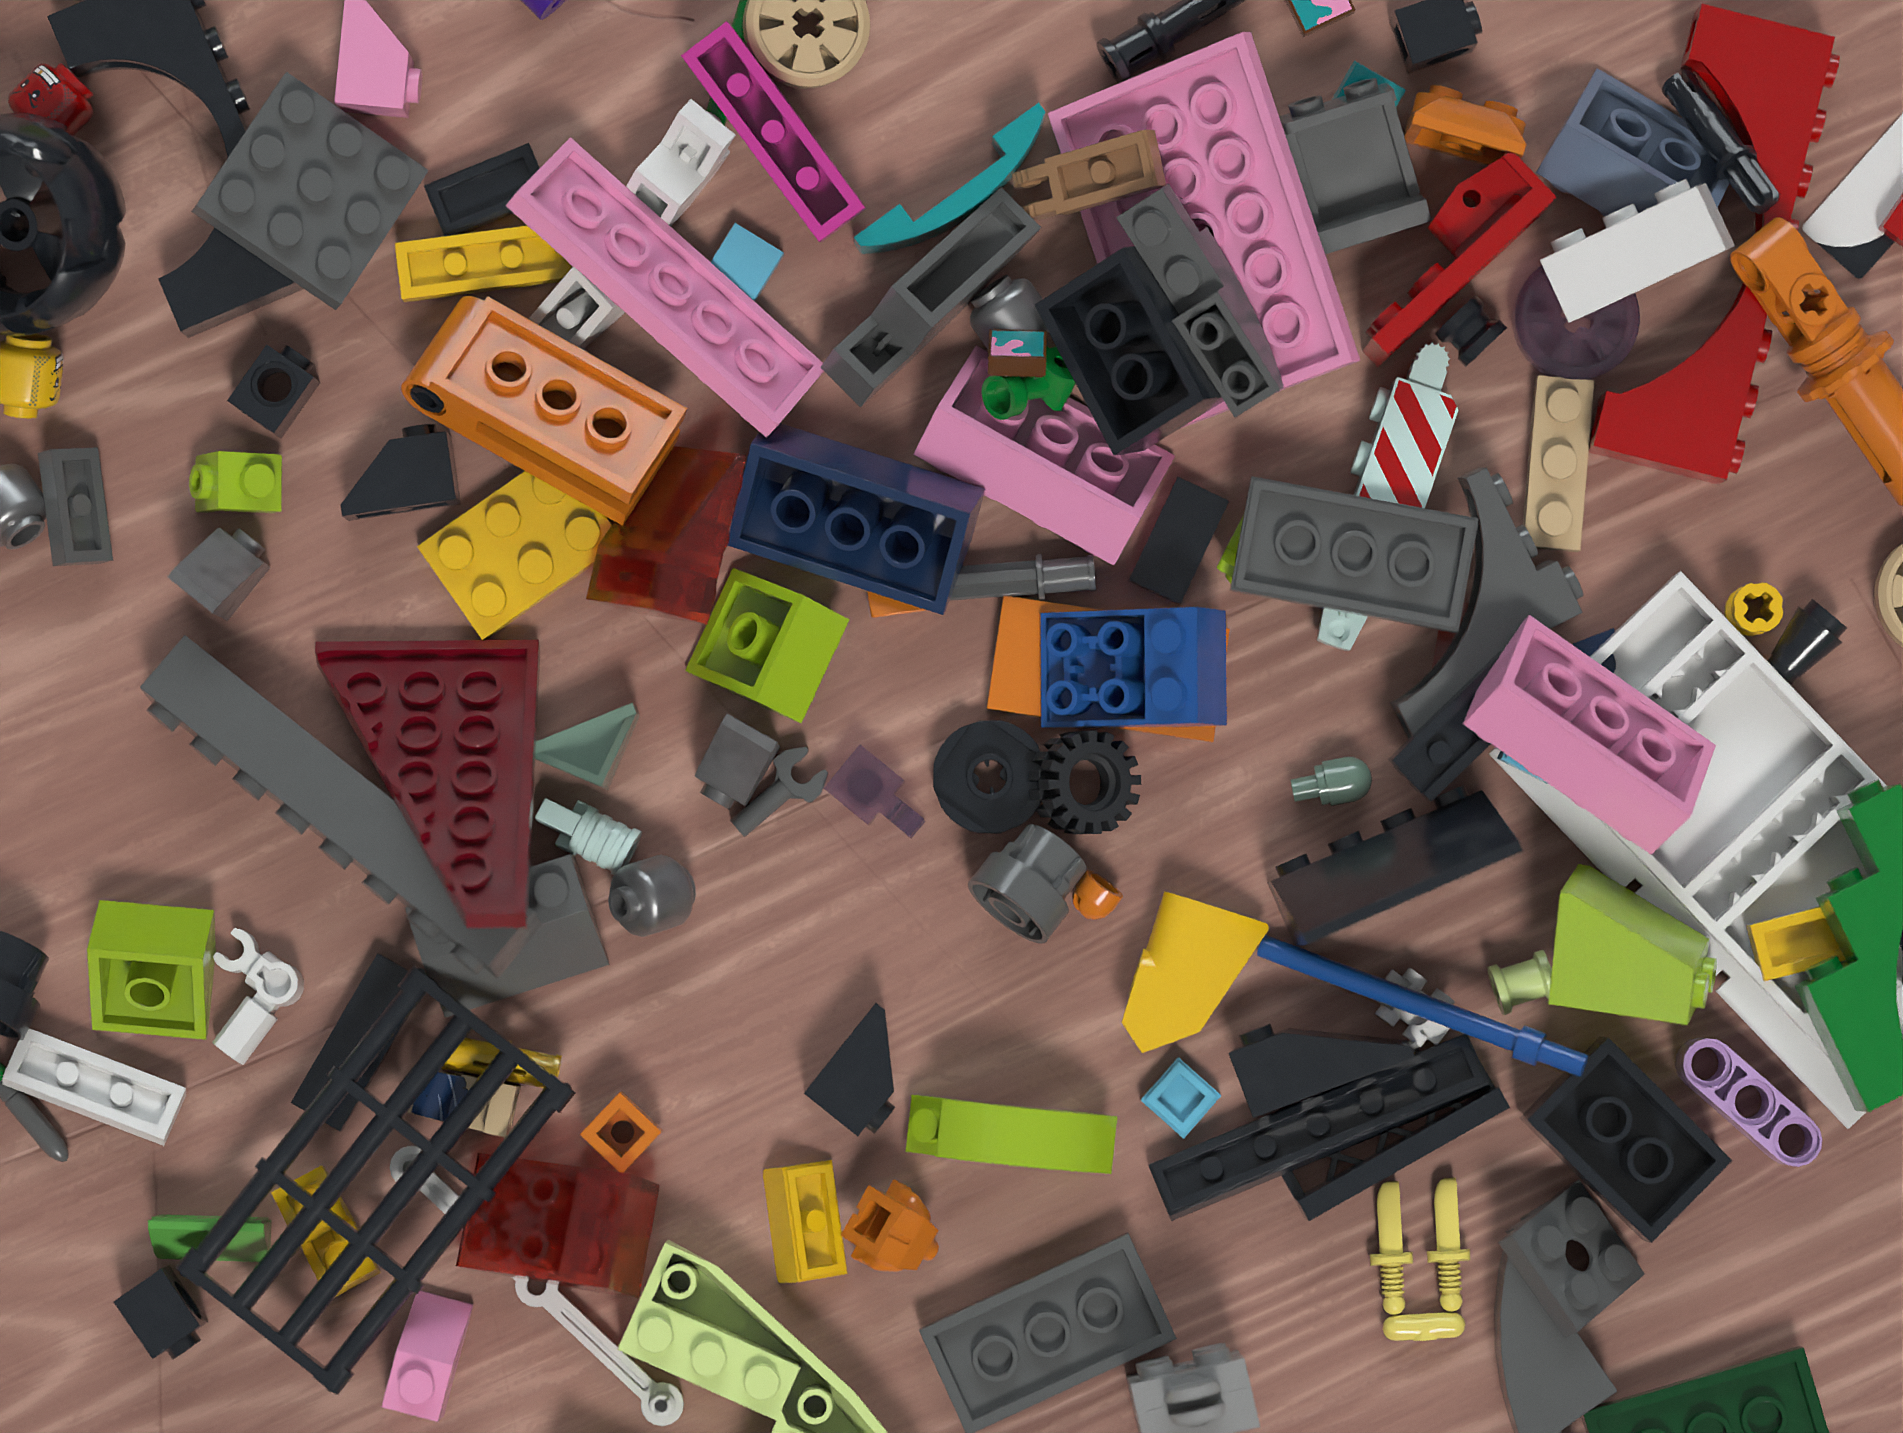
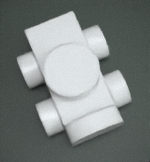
[1375,968,1455,1048]

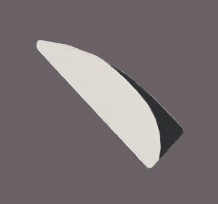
[1803,114,1903,279]

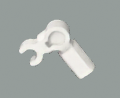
[212,928,304,1065]

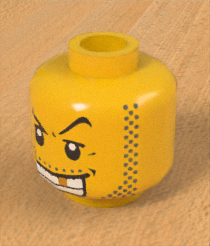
[0,333,64,419]

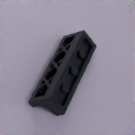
[1281,1056,1510,1221]

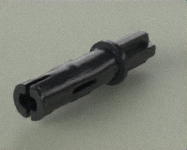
[1662,69,1779,215]

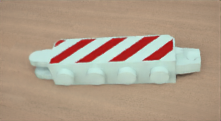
[1317,342,1458,651]

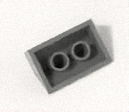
[405,854,610,1018]

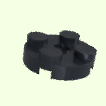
[933,720,1041,834]

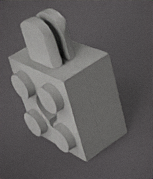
[1126,1343,1260,1433]

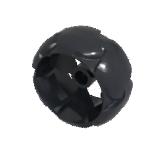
[0,113,126,336]

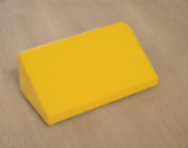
[763,1160,847,1283]

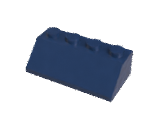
[726,423,985,615]

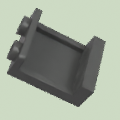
[1279,78,1432,254]

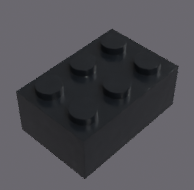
[1035,246,1224,456]
[1520,1037,1733,1243]

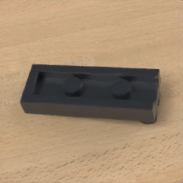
[1388,651,1502,802]

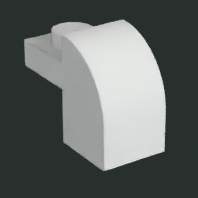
[626,99,736,226]

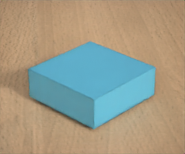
[711,223,784,301]
[1140,1057,1222,1139]

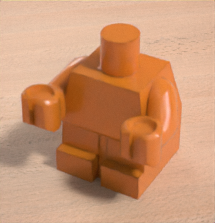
[841,1179,939,1272]

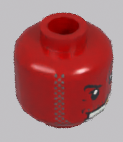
[8,62,94,136]

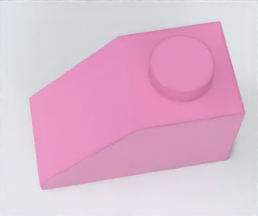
[334,0,422,118]
[382,1290,474,1422]

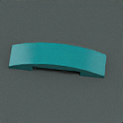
[854,103,1045,254]

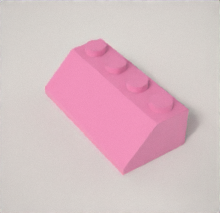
[913,346,1175,566]
[1463,615,1716,855]

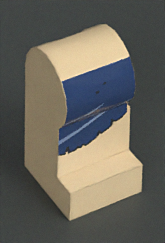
[407,1071,521,1138]

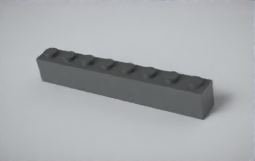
[140,635,542,979]

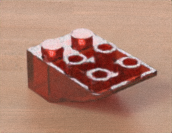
[586,446,746,624]
[456,1153,660,1298]

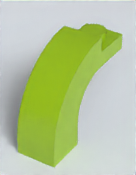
[906,1095,1117,1174]

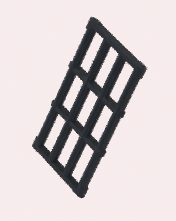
[175,965,576,1395]

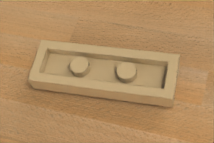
[1523,375,1594,552]

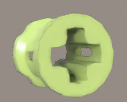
[1487,950,1552,1015]

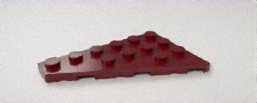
[315,639,540,928]

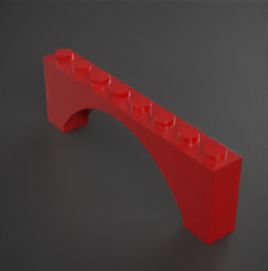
[1589,3,1840,485]

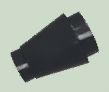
[1767,599,1847,685]

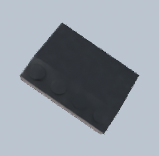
[1267,785,1523,945]

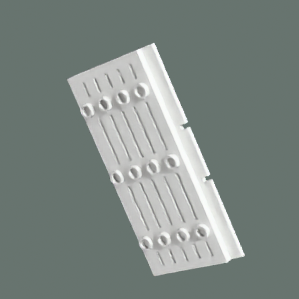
[1489,571,1903,1129]

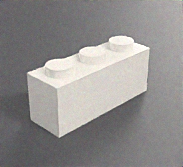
[1540,179,1735,323]

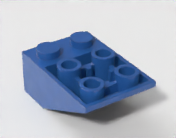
[1040,607,1227,728]

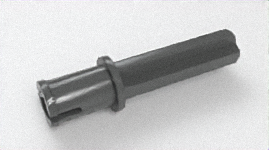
[949,554,1096,601]

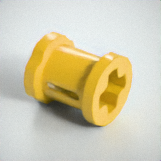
[1724,582,1783,637]

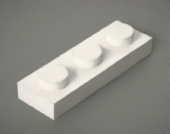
[2,1028,186,1146]

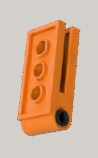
[401,296,687,526]

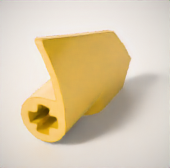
[1121,891,1269,1053]

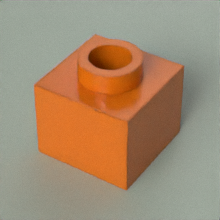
[580,1091,664,1174]

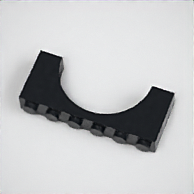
[47,0,304,338]

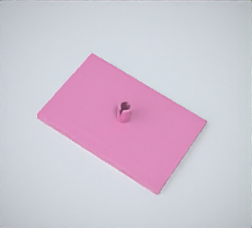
[1048,32,1360,429]

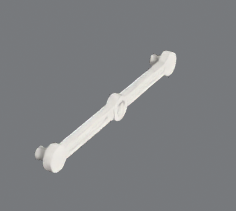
[390,1146,684,1426]

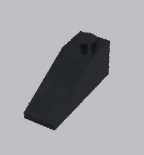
[1228,1023,1420,1118]

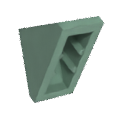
[535,703,640,790]

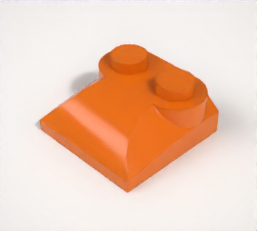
[1404,85,1526,166]

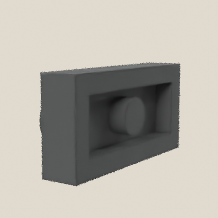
[38,448,113,566]

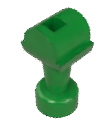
[982,345,1076,420]

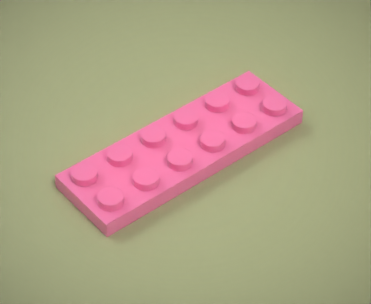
[506,137,824,438]

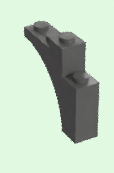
[1390,468,1584,739]

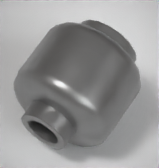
[970,275,1050,349]
[0,464,46,550]
[608,855,696,937]

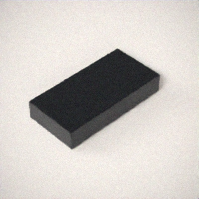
[424,143,540,236]
[1128,477,1229,605]

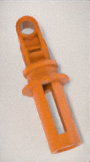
[1730,218,1903,506]

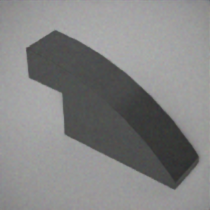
[820,187,1042,408]
[1494,1250,1617,1433]

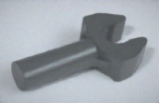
[730,747,828,837]

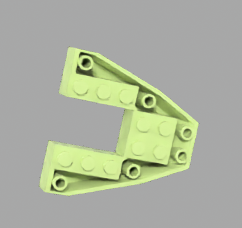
[617,1239,888,1433]

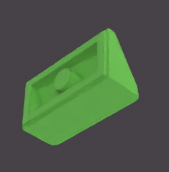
[148,1214,272,1262]

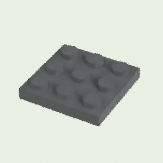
[191,72,429,310]

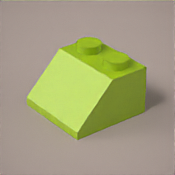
[685,568,850,723]
[87,900,216,1040]

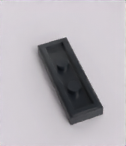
[291,953,409,1132]

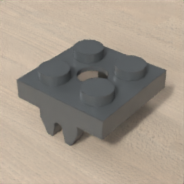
[1498,1180,1645,1338]

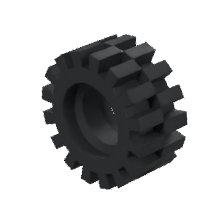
[1028,730,1141,834]

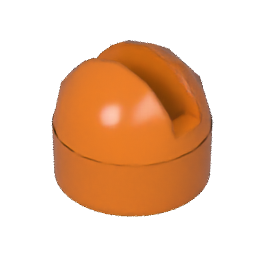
[1072,870,1123,920]

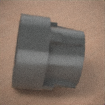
[968,824,1087,944]

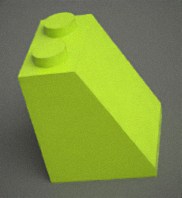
[1548,864,1717,1025]

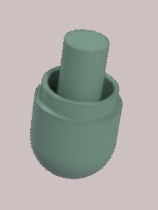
[1290,757,1372,806]

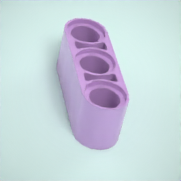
[1675,1038,1822,1167]

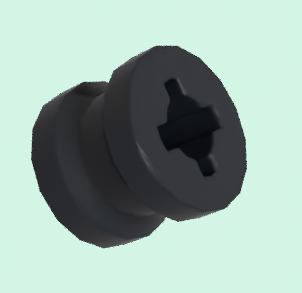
[1434,295,1507,367]

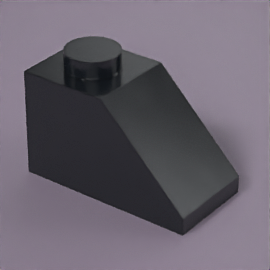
[340,424,461,521]
[804,1003,896,1137]

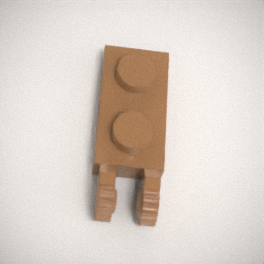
[1012,129,1166,221]

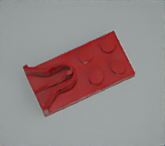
[1363,153,1556,367]

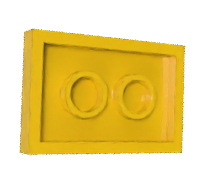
[417,471,624,640]

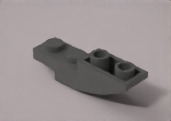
[1116,183,1284,417]

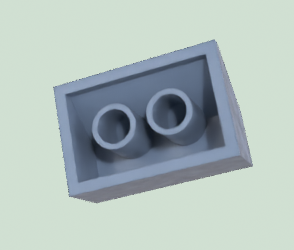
[1536,68,1729,217]

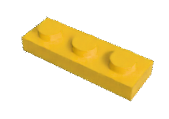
[394,226,572,302]

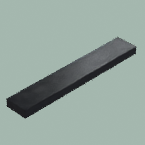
[1148,1034,1490,1221]

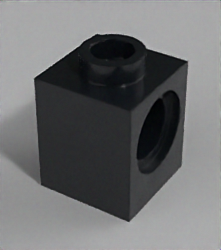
[1389,0,1482,74]
[227,344,320,439]
[113,1265,208,1360]

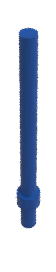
[1257,935,1588,1077]

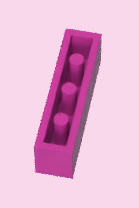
[681,21,867,242]

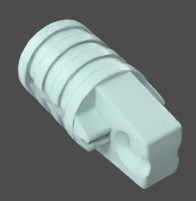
[535,798,642,875]

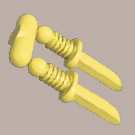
[1370,1178,1470,1341]

